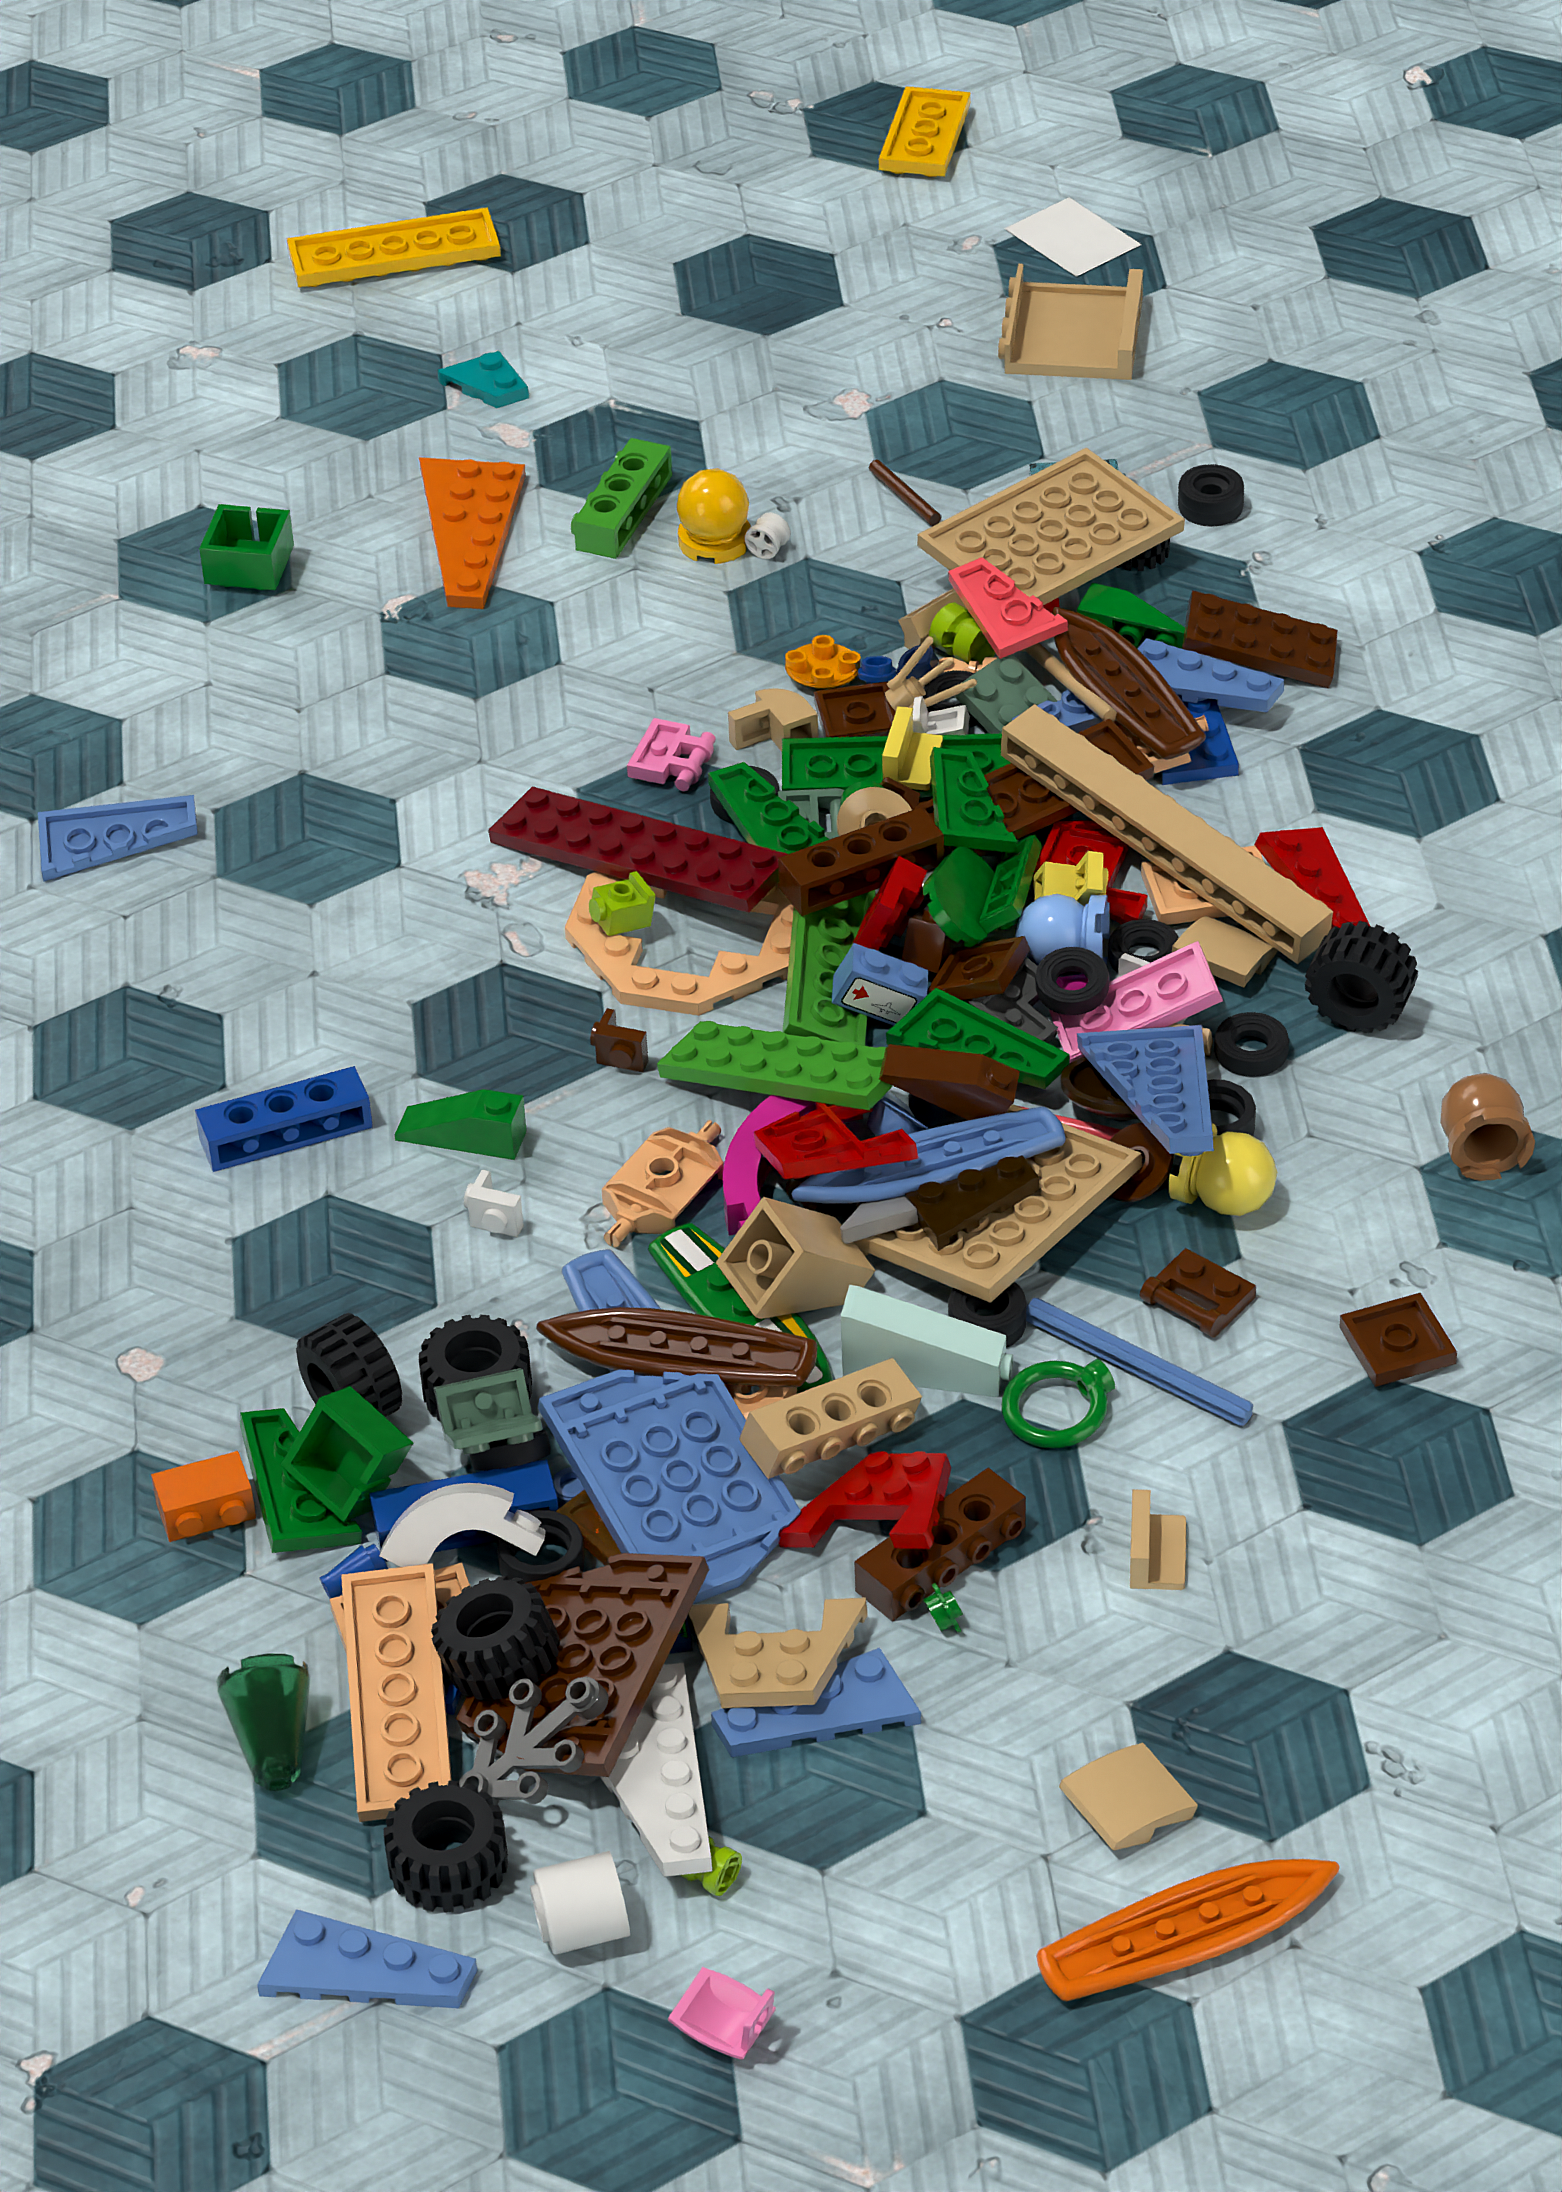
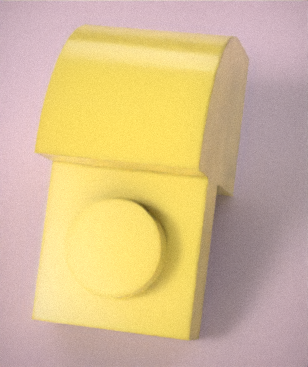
[1033,851,1108,907]

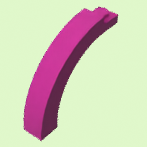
[723,1095,863,1236]

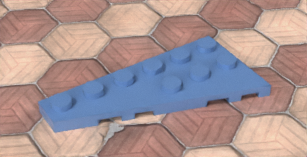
[1077,1025,1214,1156]

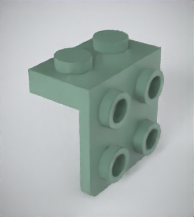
[434,1368,543,1454]

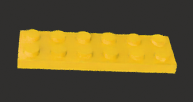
[287,207,501,287]

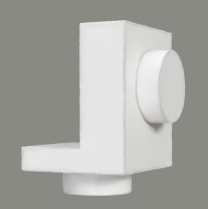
[913,696,970,735]
[464,1170,524,1237]

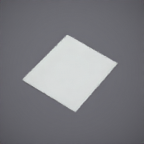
[1004,197,1142,277]

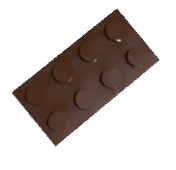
[1182,590,1338,688]

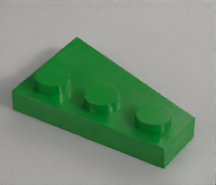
[930,747,1018,853]

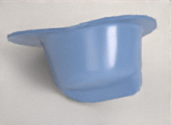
[867,1092,929,1137]

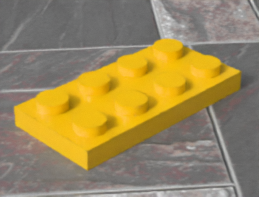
[879,86,971,177]

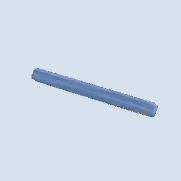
[1026,1298,1253,1426]

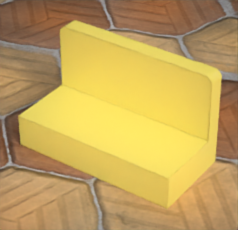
[882,706,943,790]

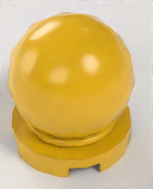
[676,468,751,564]

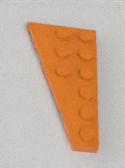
[419,457,526,609]

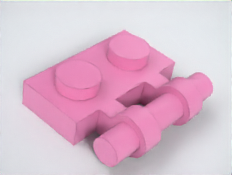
[627,718,716,791]

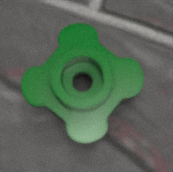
[923,1583,963,1633]

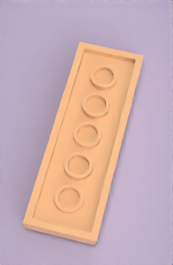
[341,1563,452,1822]

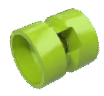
[929,602,995,665]

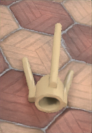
[885,636,977,711]

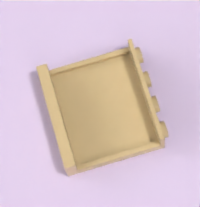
[998,264,1143,380]

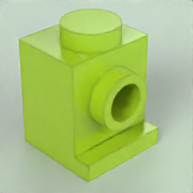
[589,871,656,936]

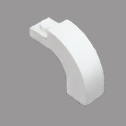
[379,1483,546,1567]

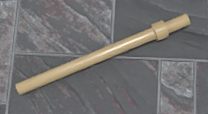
[1021,643,1117,722]

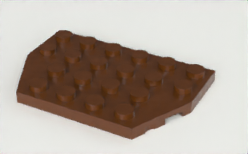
[456,1553,710,1777]

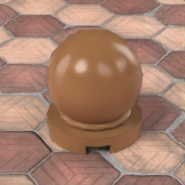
[1440,1073,1535,1181]

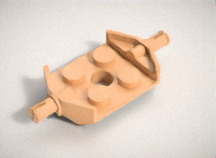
[602,1120,724,1247]

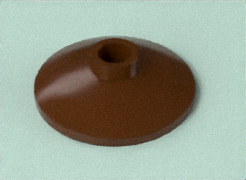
[1109,1122,1174,1202]

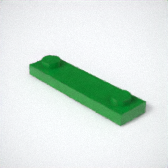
[979,835,1042,934]

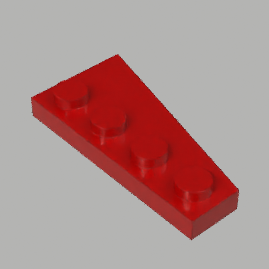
[1254,827,1370,929]

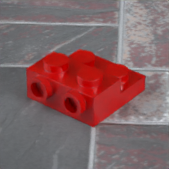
[851,856,927,951]

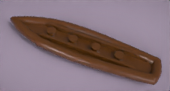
[1052,607,1206,760]
[536,1307,818,1387]

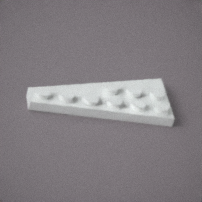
[601,1663,712,1877]

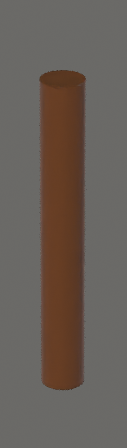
[869,459,941,526]

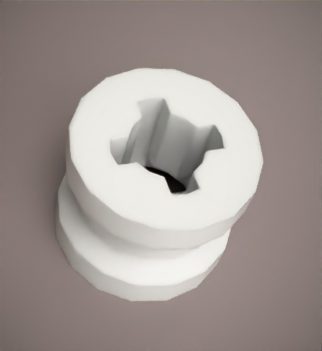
[745,512,791,559]

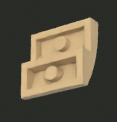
[1172,916,1278,987]
[1059,1743,1198,1851]

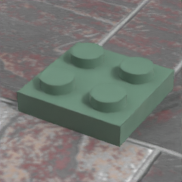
[954,654,1057,734]

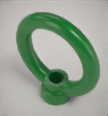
[1001,1359,1115,1448]

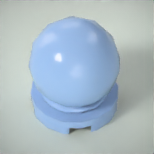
[1015,894,1110,966]

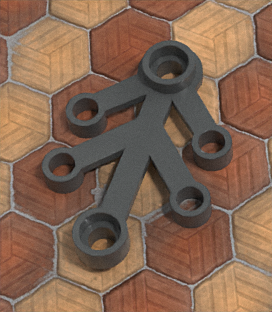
[459,1677,609,1805]

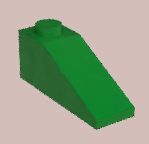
[394,1089,527,1160]

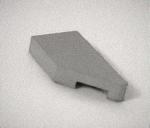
[840,1196,918,1244]

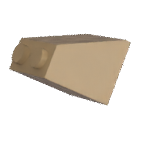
[716,1197,876,1319]

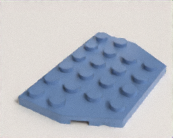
[538,1369,801,1604]

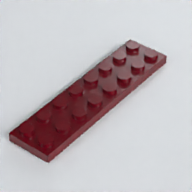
[488,786,788,913]

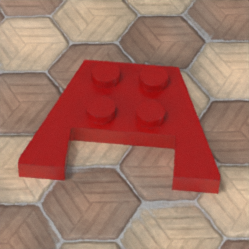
[1033,820,1148,924]
[753,1102,918,1179]
[778,1451,952,1549]

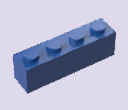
[369,1459,559,1562]

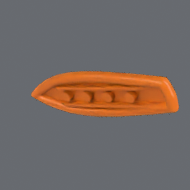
[1036,1859,1340,2001]

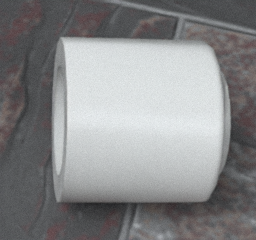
[530,1851,630,1955]

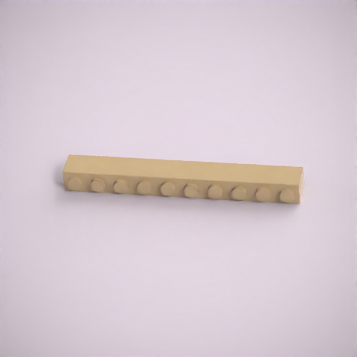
[1001,704,1333,964]

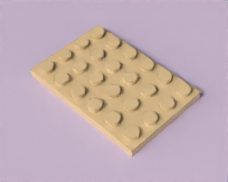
[917,448,1185,605]
[854,1104,1142,1303]

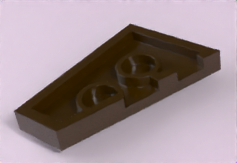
[905,1155,1040,1251]

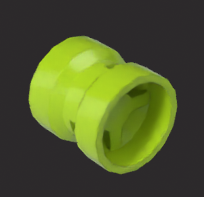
[679,1836,742,1896]

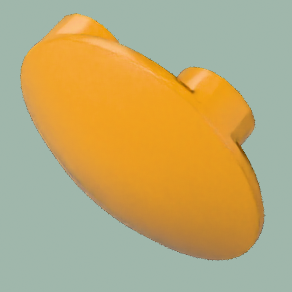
[785,635,861,688]

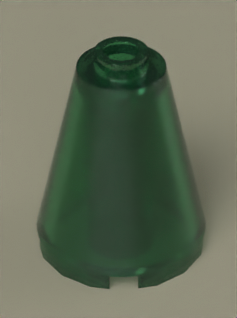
[216,1653,311,1791]

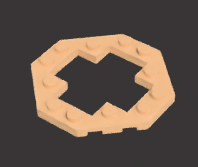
[565,872,794,1016]

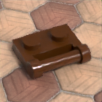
[1140,1248,1256,1338]

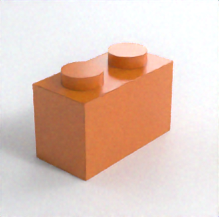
[151,1451,256,1542]

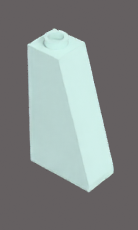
[841,1285,1013,1397]

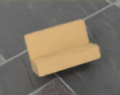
[1130,1489,1186,1590]

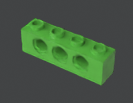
[571,438,672,559]

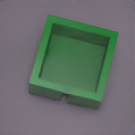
[199,504,294,590]
[281,1386,414,1522]

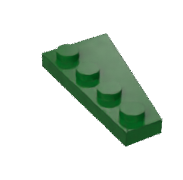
[708,762,830,854]
[886,988,1070,1089]
[239,1408,362,1553]

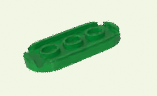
[923,846,995,948]

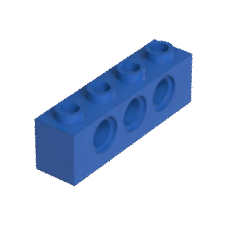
[195,1066,373,1172]

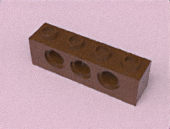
[778,807,944,916]
[854,1467,1026,1622]

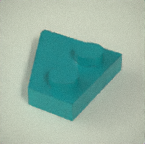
[437,351,529,408]

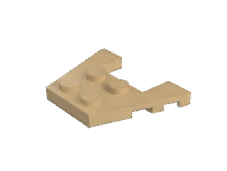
[688,1598,868,1708]

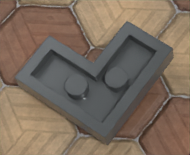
[969,957,1058,1043]

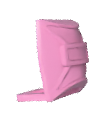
[668,1967,776,2060]

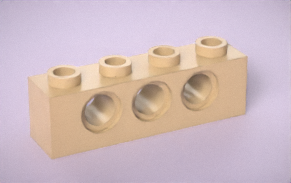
[739,1358,922,1479]

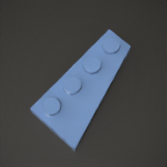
[1138,638,1284,712]
[257,1909,477,2008]

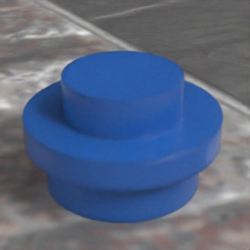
[858,656,896,684]

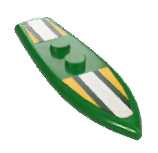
[648,1223,833,1394]

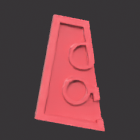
[948,557,1068,659]

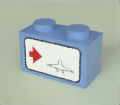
[832,943,928,1026]

